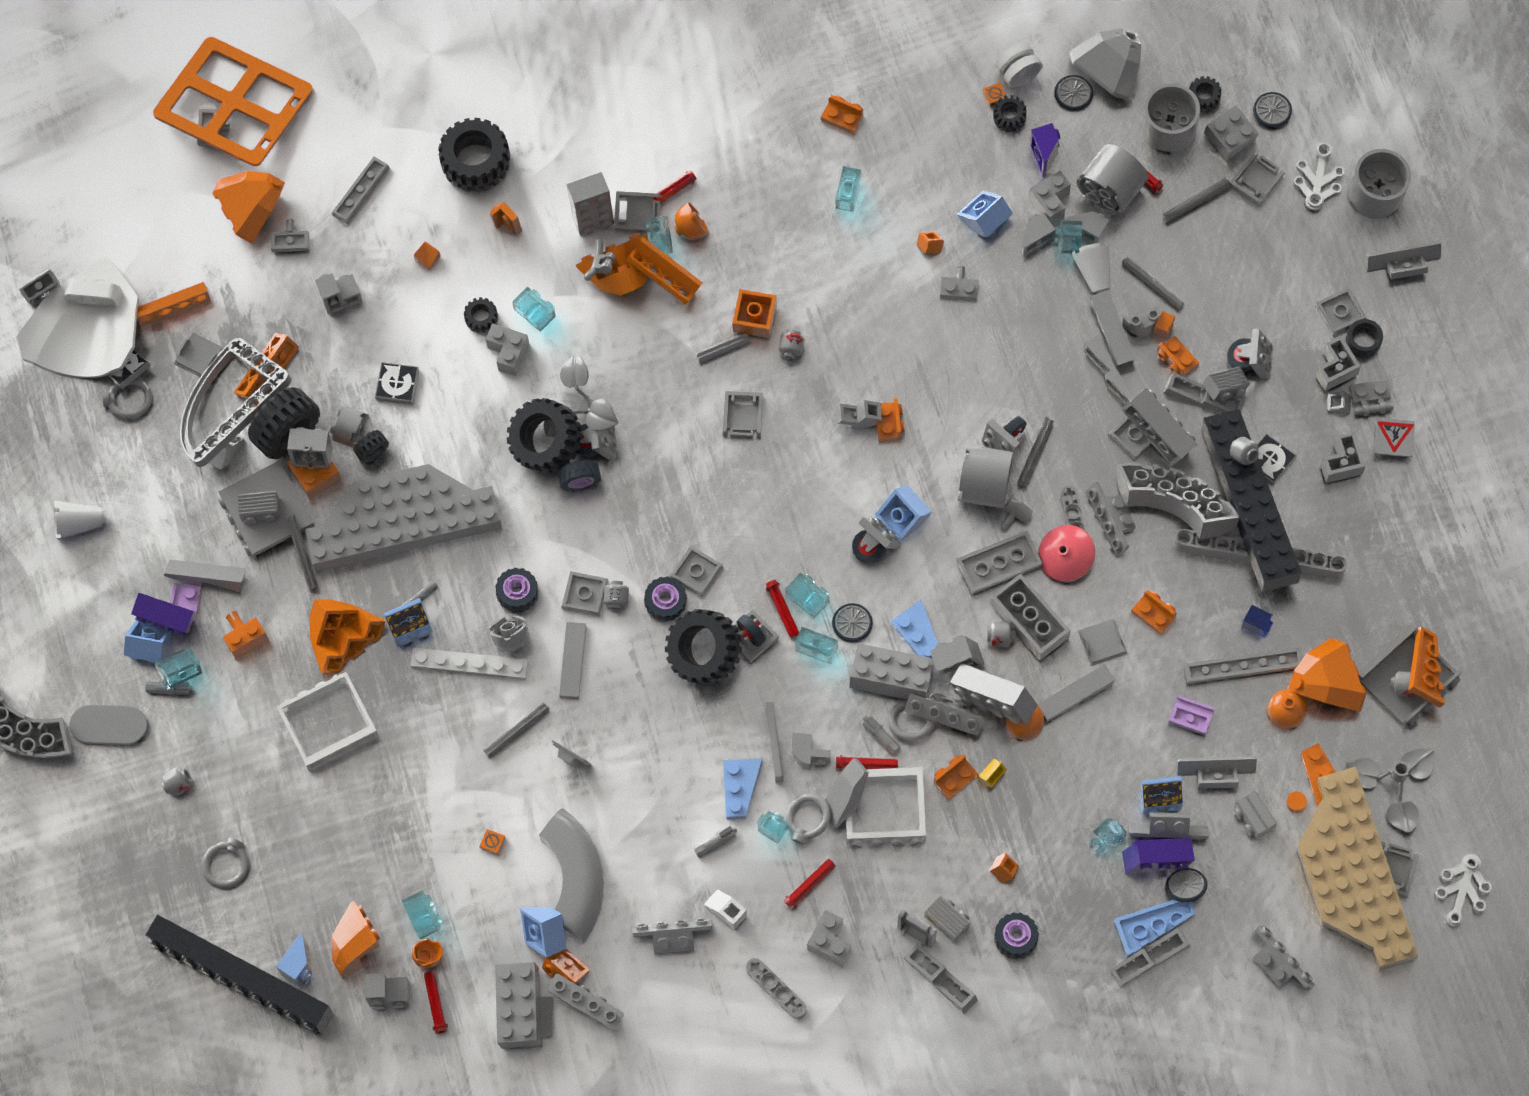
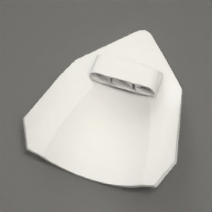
[16,258,139,378]

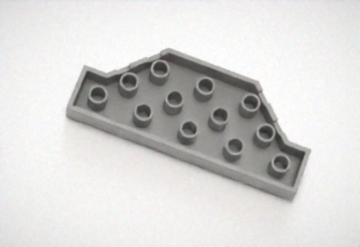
[305,464,502,572]

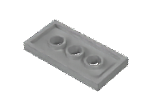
[956,530,1043,594]

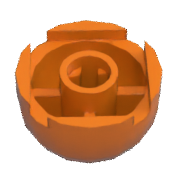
[674,202,709,240]
[1267,689,1307,729]
[1005,706,1045,741]

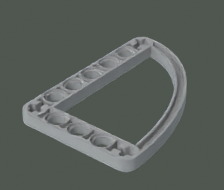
[180,338,292,467]

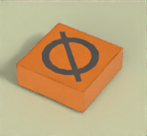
[983,82,1006,106]
[479,829,506,855]

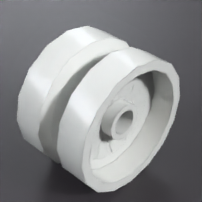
[995,42,1043,88]

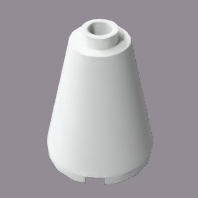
[1072,242,1111,294]
[54,501,106,539]

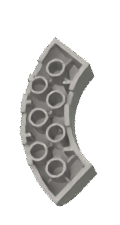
[1116,463,1239,539]
[0,692,72,758]
[539,808,604,943]

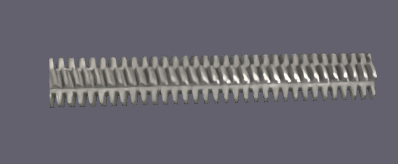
[1163,178,1230,223]
[1122,256,1184,310]
[1017,417,1054,488]
[286,514,318,591]
[483,703,549,759]

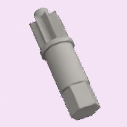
[145,681,193,695]
[862,716,901,754]
[693,826,738,858]

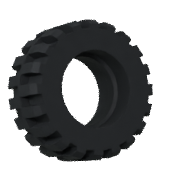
[438,117,510,191]
[248,387,320,459]
[506,398,582,473]
[665,609,742,684]

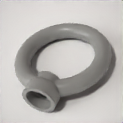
[102,378,152,419]
[889,699,936,741]
[786,794,831,845]
[202,837,249,889]

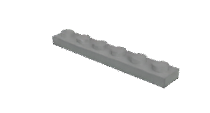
[1184,647,1302,684]

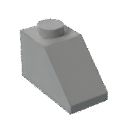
[1065,211,1109,244]
[1021,212,1056,255]

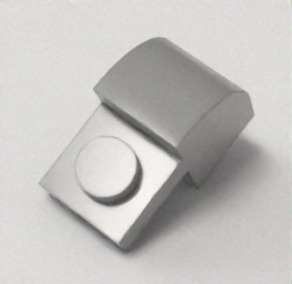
[836,400,882,429]
[792,733,831,770]

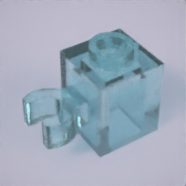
[1089,819,1128,853]

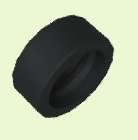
[1346,319,1383,357]

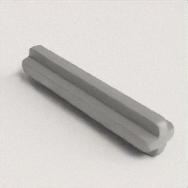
[697,333,750,363]

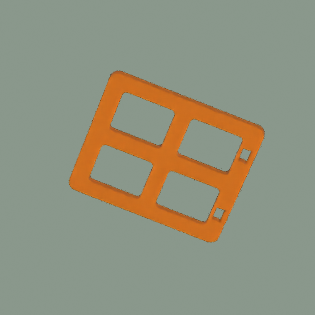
[153,37,313,166]

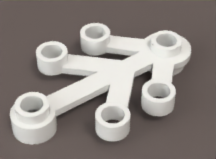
[1293,143,1345,211]
[1435,854,1492,928]

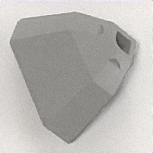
[1069,29,1141,100]

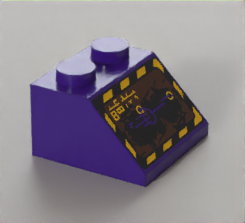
[1030,123,1061,177]

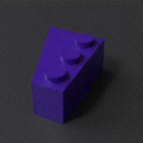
[131,593,196,636]
[1122,838,1195,875]

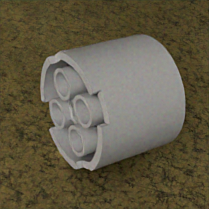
[1141,83,1200,153]
[1077,144,1148,215]
[1348,149,1411,219]
[958,444,1013,509]

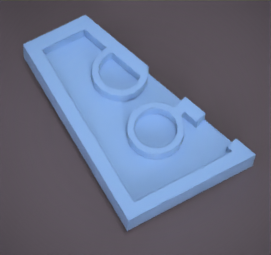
[891,599,938,658]
[723,758,762,819]

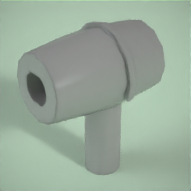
[1000,497,1033,530]

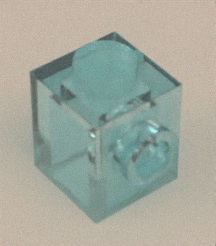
[757,810,788,844]

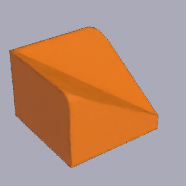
[917,231,944,254]
[414,241,441,270]
[1153,311,1175,339]
[990,853,1019,883]

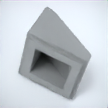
[1327,391,1351,413]

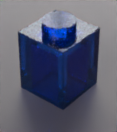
[1241,605,1274,637]

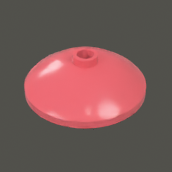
[1038,525,1095,582]

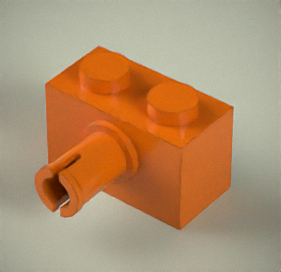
[223,611,269,659]

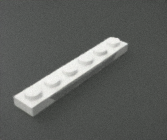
[410,647,528,680]

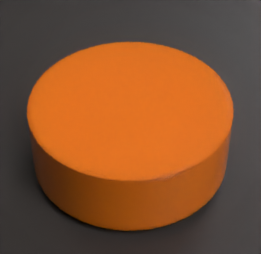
[1286,791,1307,812]

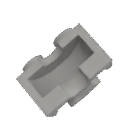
[1122,305,1160,337]
[330,406,369,448]

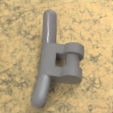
[584,238,616,281]

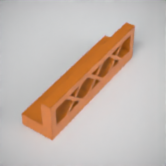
[626,237,703,305]
[137,282,211,327]
[233,333,299,406]

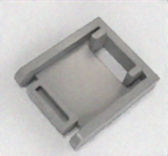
[1229,152,1285,207]
[614,191,661,231]
[723,391,763,437]
[1381,841,1420,898]
[897,909,937,948]

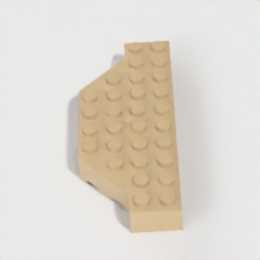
[1297,766,1418,970]

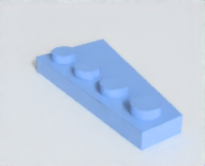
[1114,900,1196,957]

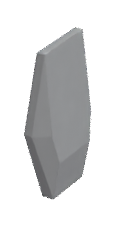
[820,758,869,829]

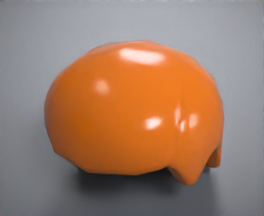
[411,938,443,969]

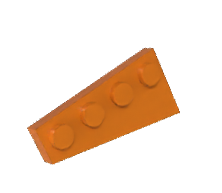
[1408,626,1445,707]
[1301,743,1336,808]

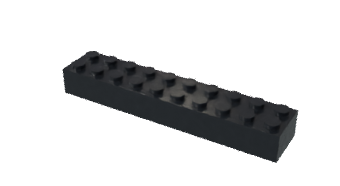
[1201,409,1301,592]
[145,914,334,1035]

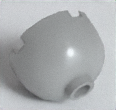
[489,615,529,652]

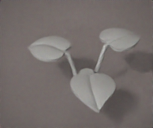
[544,354,619,437]
[1345,749,1434,833]

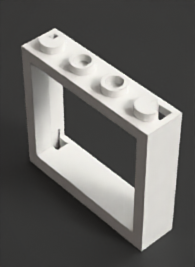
[277,672,379,771]
[846,767,926,846]

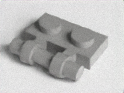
[1349,380,1393,416]

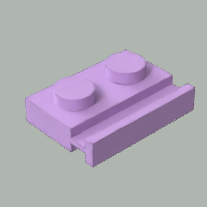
[170,583,202,624]
[1168,695,1215,735]

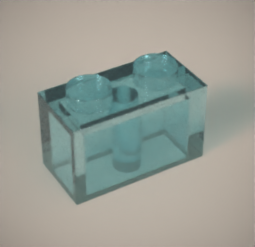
[835,166,861,212]
[645,216,673,254]
[1054,220,1082,253]
[512,286,556,332]
[785,572,830,619]
[795,627,838,664]
[155,647,202,690]
[401,890,442,939]

